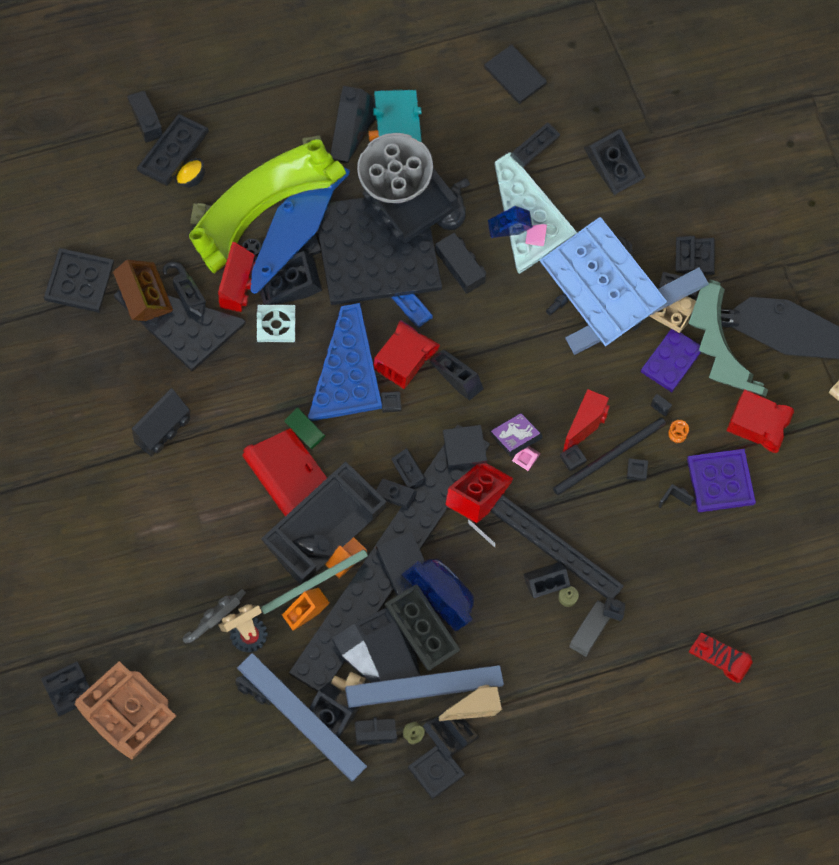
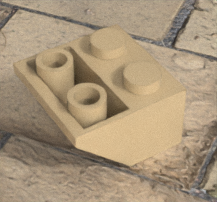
[650,284,696,333]

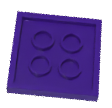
[687,449,756,512]

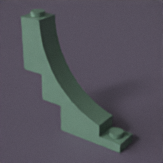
[689,280,768,397]

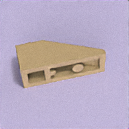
[439,685,502,721]

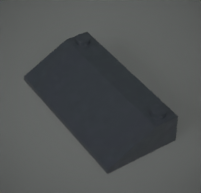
[261,461,387,585]

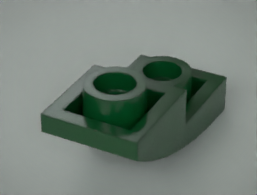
[284,407,325,449]

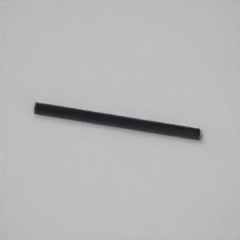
[553,417,666,495]

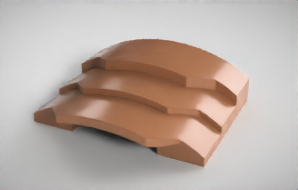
[75,662,176,759]

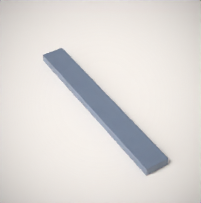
[566,267,709,355]
[237,654,367,781]
[345,666,504,708]

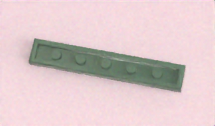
[261,550,369,614]

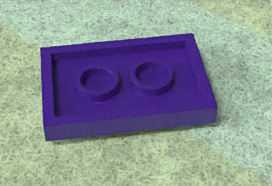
[641,329,701,392]

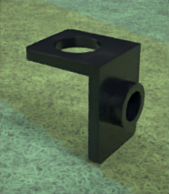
[658,484,694,508]

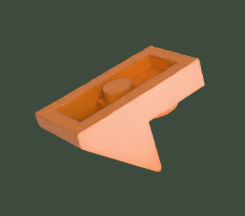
[326,537,367,579]

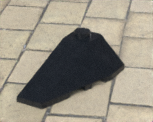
[331,86,376,163]

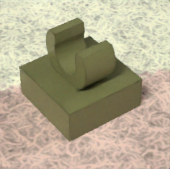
[191,203,211,224]

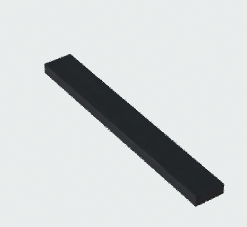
[491,495,624,599]

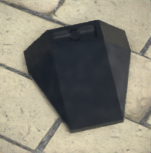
[332,608,420,683]

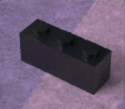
[435,233,486,294]

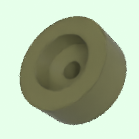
[558,586,579,607]
[403,722,425,744]

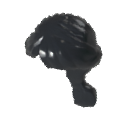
[437,178,470,231]

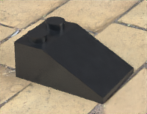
[584,129,646,195]
[260,251,323,305]

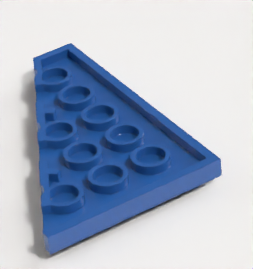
[308,303,382,421]

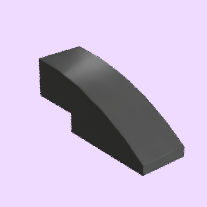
[569,600,610,657]

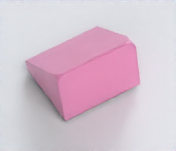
[525,224,547,246]
[512,446,540,471]

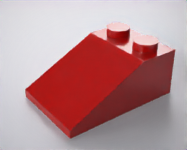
[563,389,610,452]
[446,463,513,523]

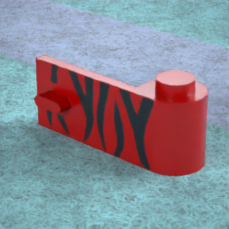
[689,633,753,683]

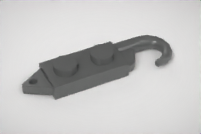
[182,589,246,643]

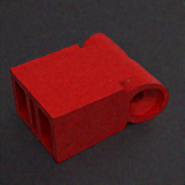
[374,320,440,389]
[726,389,795,453]

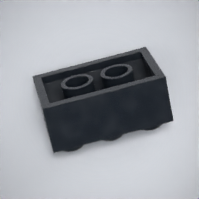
[132,388,190,457]

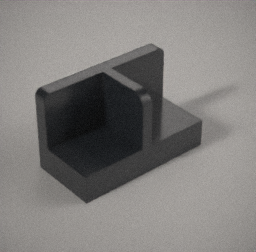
[355,717,397,746]

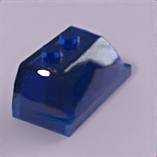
[401,558,474,632]

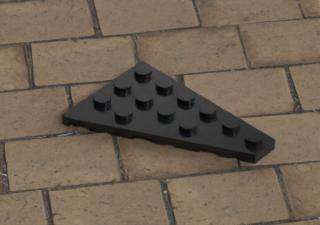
[114,290,246,372]

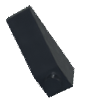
[127,91,162,143]
[429,349,484,401]

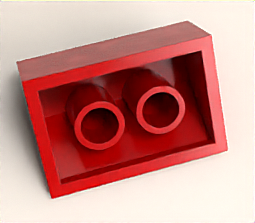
[218,242,255,312]

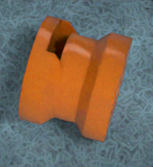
[668,420,689,443]

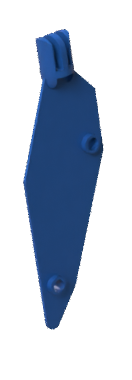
[251,167,350,293]

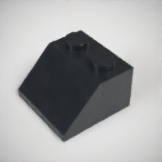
[309,682,360,738]

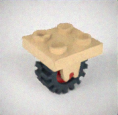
[218,604,267,652]

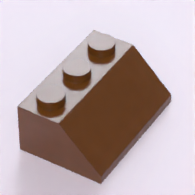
[113,260,173,321]

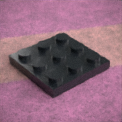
[44,248,114,313]

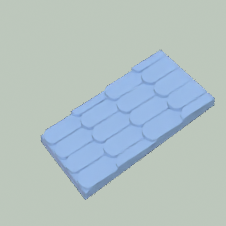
[540,217,667,347]

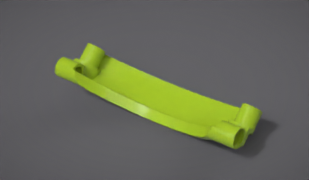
[189,139,346,274]

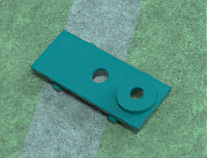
[373,90,421,142]

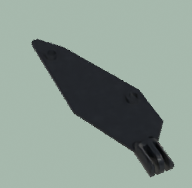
[721,297,839,359]

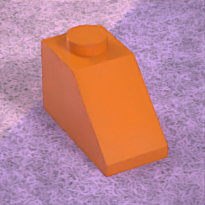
[282,588,329,630]

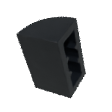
[523,562,570,598]

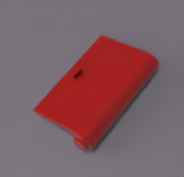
[242,428,327,516]

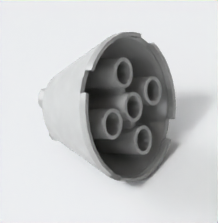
[358,133,433,203]

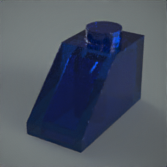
[488,206,533,238]

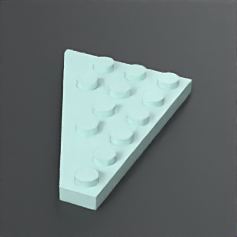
[495,152,577,274]

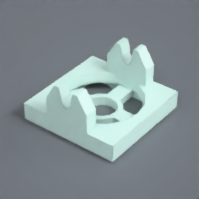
[257,305,295,342]

